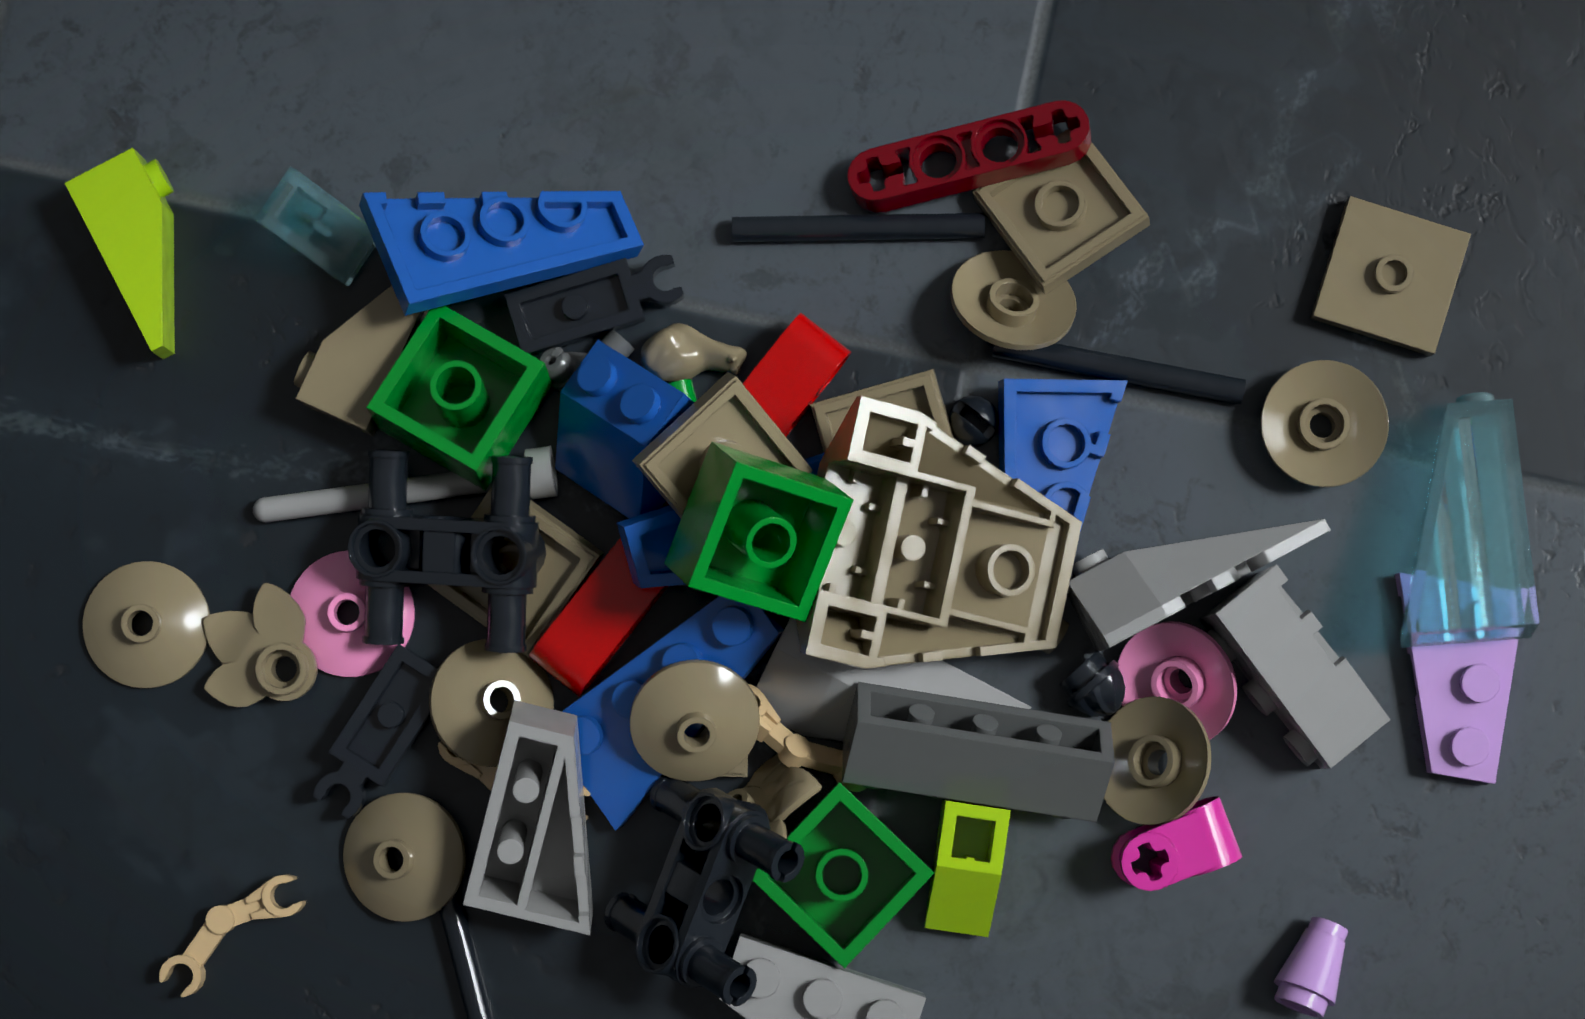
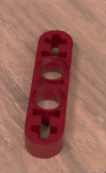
[848,100,1091,213]

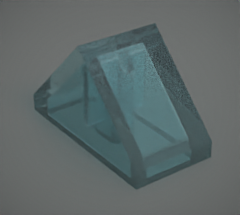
[254,167,376,287]

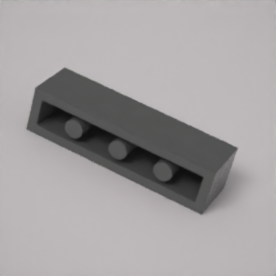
[842,682,1115,822]

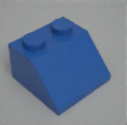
[555,340,695,519]

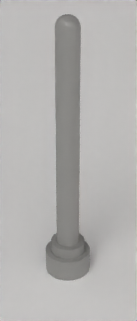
[253,446,558,523]

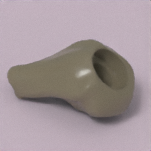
[640,323,747,383]

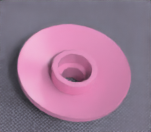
[291,550,415,677]
[1118,621,1237,740]

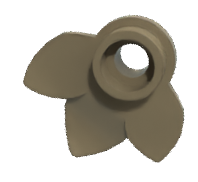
[203,583,318,707]
[727,754,822,839]

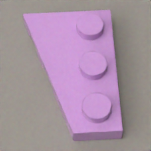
[1395,572,1525,784]

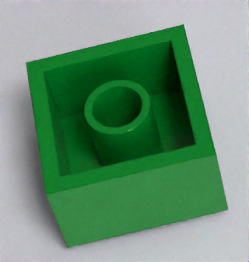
[366,306,553,491]
[664,441,854,622]
[753,782,934,969]

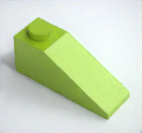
[65,148,175,360]

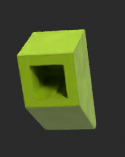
[924,800,1011,937]

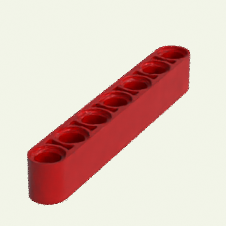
[529,313,851,697]

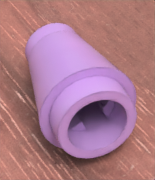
[1274,917,1348,1018]

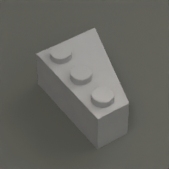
[1200,564,1390,769]
[463,700,593,935]
[719,933,926,1019]

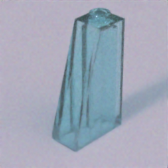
[1400,392,1539,648]

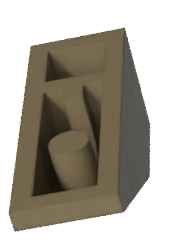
[294,285,429,437]

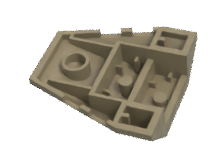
[796,396,1082,669]

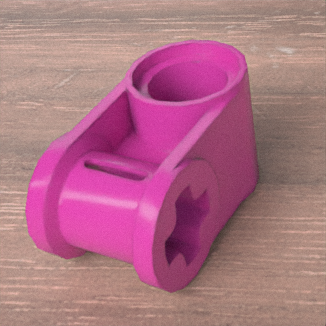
[1111,796,1242,891]

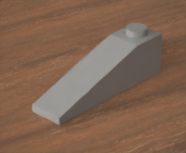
[1067,519,1330,652]
[757,618,1032,741]

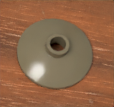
[951,250,1077,350]
[1260,360,1389,488]
[83,561,210,688]
[429,639,554,767]
[630,659,760,782]
[1104,696,1211,826]
[343,792,466,922]

